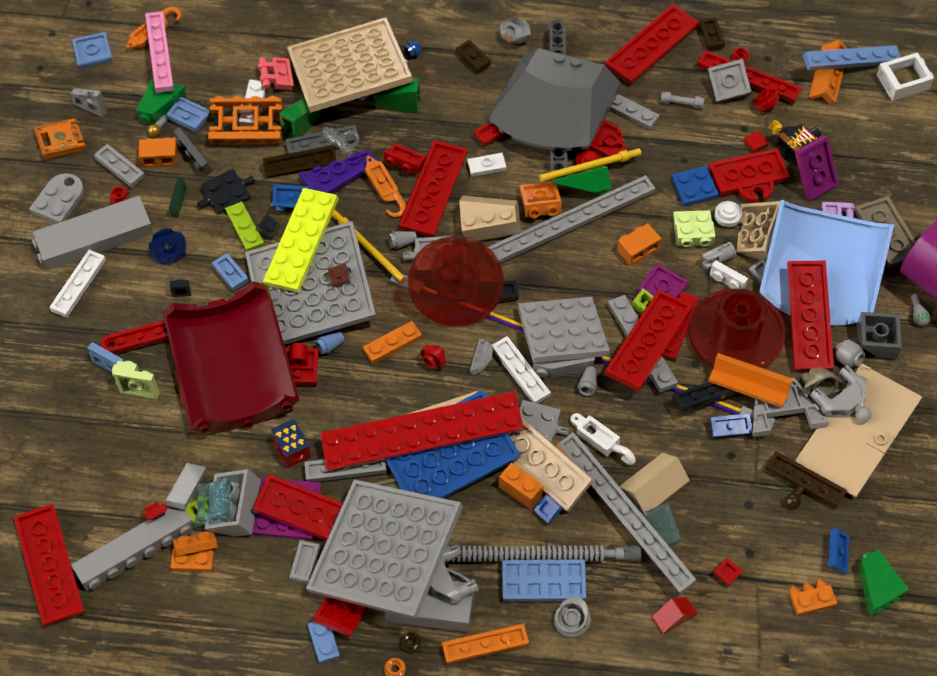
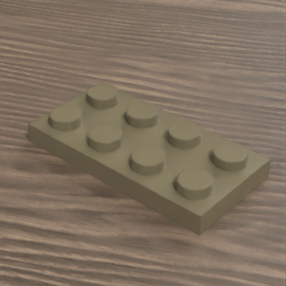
[855,196,916,269]

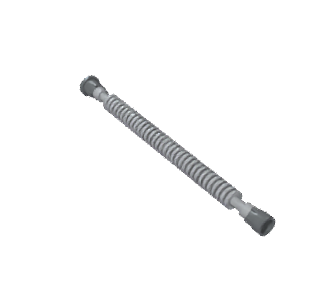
[447,545,641,562]

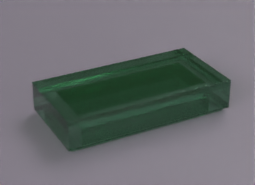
[169,177,187,218]

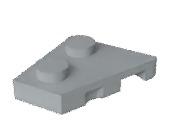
[70,89,107,118]

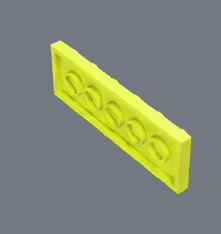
[263,188,339,293]

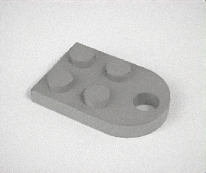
[29,174,84,224]

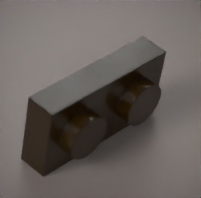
[699,17,725,50]
[456,39,491,73]

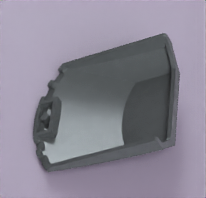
[489,48,620,151]

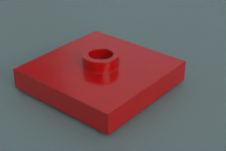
[313,597,369,637]

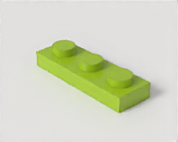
[225,202,264,252]

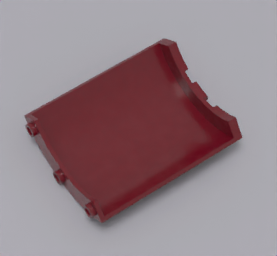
[163,281,300,434]

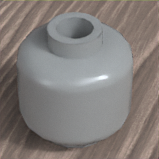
[835,340,865,368]

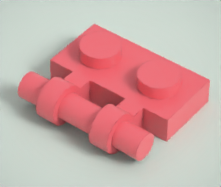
[258,57,294,90]

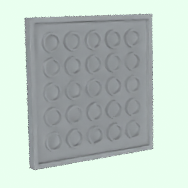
[245,221,377,345]
[306,480,463,620]

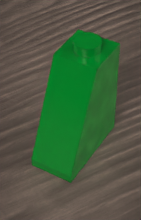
[136,78,187,124]
[373,78,421,114]
[279,97,322,139]
[858,550,909,617]

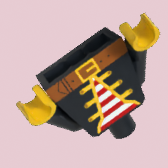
[768,121,821,166]

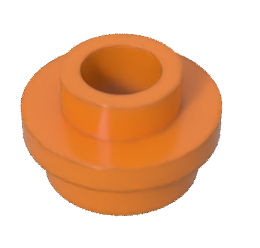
[384,658,406,676]

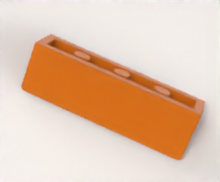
[809,40,848,104]
[708,353,793,407]

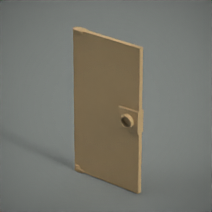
[795,364,922,498]

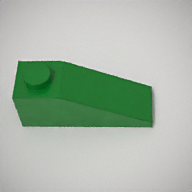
[552,165,612,194]

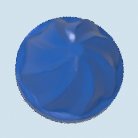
[404,41,422,58]

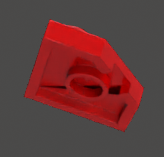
[587,120,627,163]

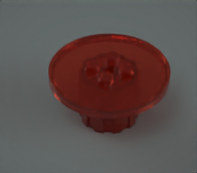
[408,236,504,326]
[689,288,786,369]

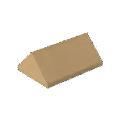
[619,453,690,517]

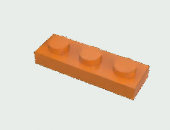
[363,321,422,364]

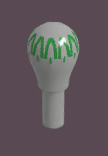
[911,294,930,326]

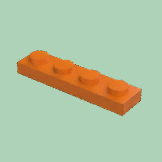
[442,624,529,665]

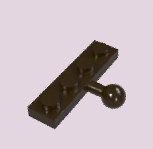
[765,451,847,510]

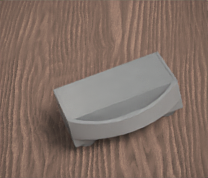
[385,568,474,632]

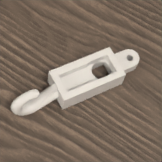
[570,413,636,465]

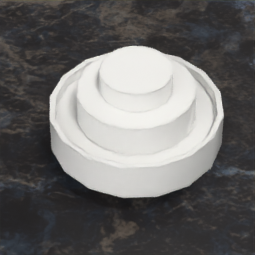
[714,201,742,227]

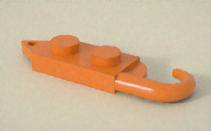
[126,7,182,50]
[365,156,406,218]

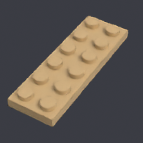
[509,416,594,511]

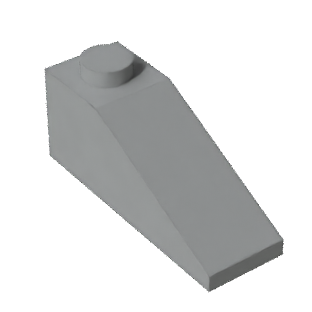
[533,357,595,378]

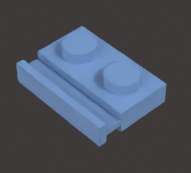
[166,97,211,133]
[88,342,124,372]

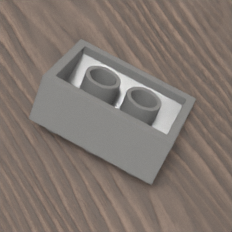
[205,469,261,537]

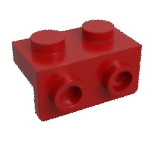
[384,143,426,176]

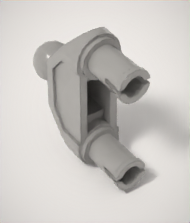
[810,365,872,422]
[430,543,479,604]

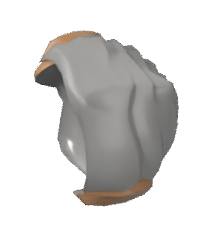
[500,17,531,44]

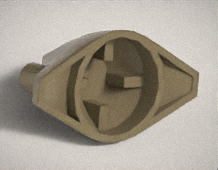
[801,367,847,396]

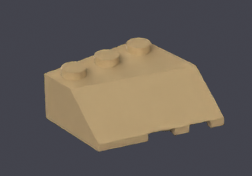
[460,196,521,243]
[737,201,780,262]

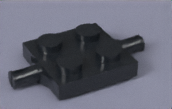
[197,169,255,215]

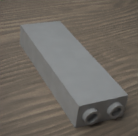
[32,196,154,270]

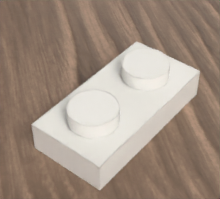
[710,260,748,293]

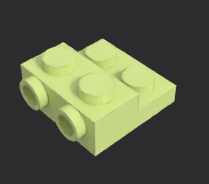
[673,210,715,247]
[112,361,159,399]

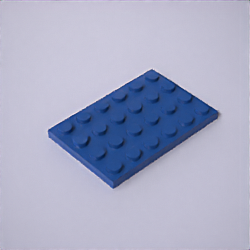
[386,390,521,499]

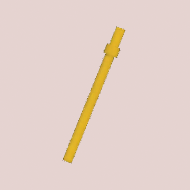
[539,148,642,182]
[332,210,406,283]

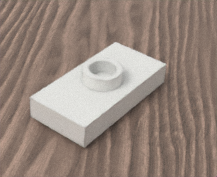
[467,153,506,177]

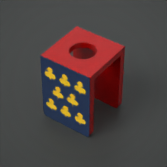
[271,419,311,468]

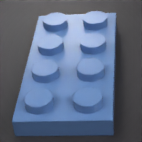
[502,560,586,602]

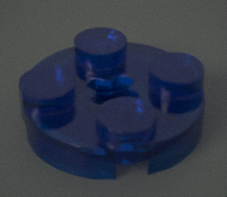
[149,228,187,265]

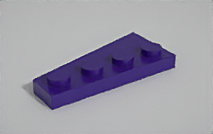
[298,150,378,194]

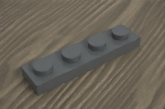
[285,125,360,153]

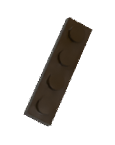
[262,144,336,177]

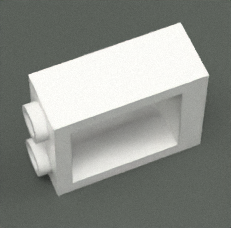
[877,53,934,101]

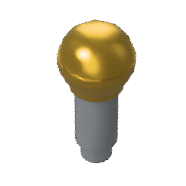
[148,115,167,137]

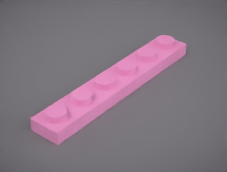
[145,11,174,93]

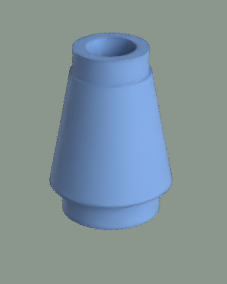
[315,332,345,355]

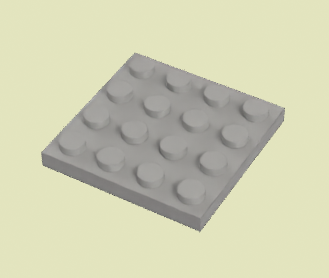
[518,297,610,363]

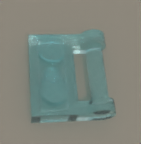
[195,478,231,525]

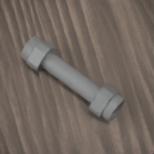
[660,92,704,109]

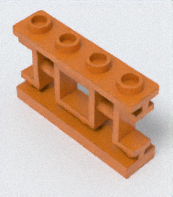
[208,96,283,145]

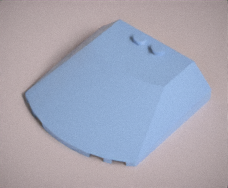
[759,200,894,326]

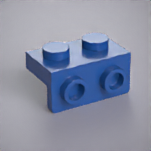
[271,185,311,211]

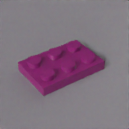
[795,135,839,201]

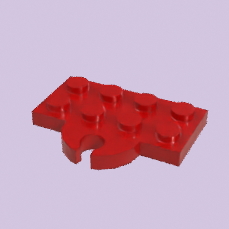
[708,148,790,203]

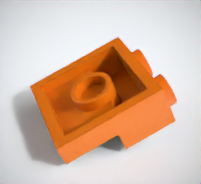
[519,181,562,218]

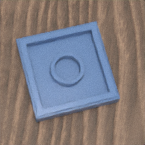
[72,32,113,69]

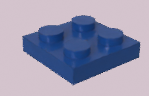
[671,166,719,207]

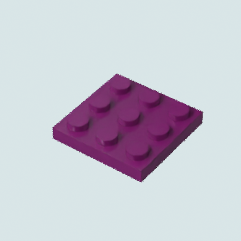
[252,477,321,541]

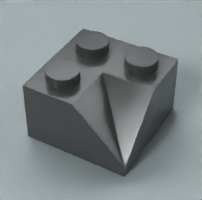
[857,312,902,359]

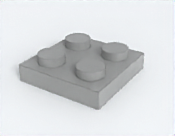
[708,59,751,103]

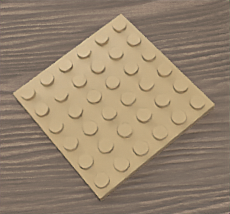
[287,18,413,112]

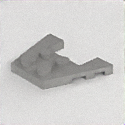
[752,378,829,437]

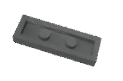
[174,127,213,175]

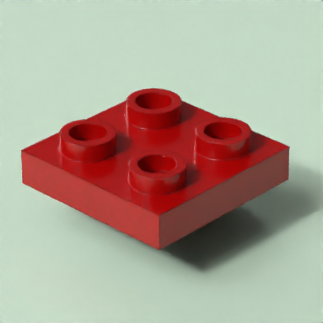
[285,343,319,386]

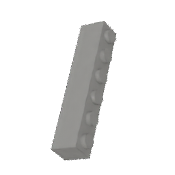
[71,507,195,592]

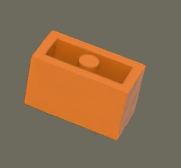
[139,137,178,168]
[617,223,661,266]
[499,463,543,510]

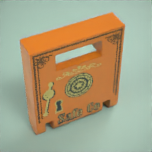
[34,119,86,160]

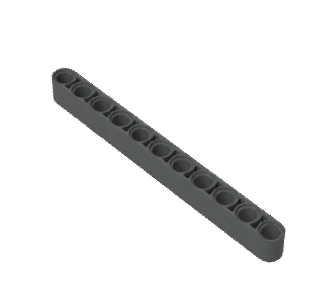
[549,19,567,180]

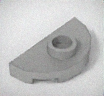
[470,339,493,375]

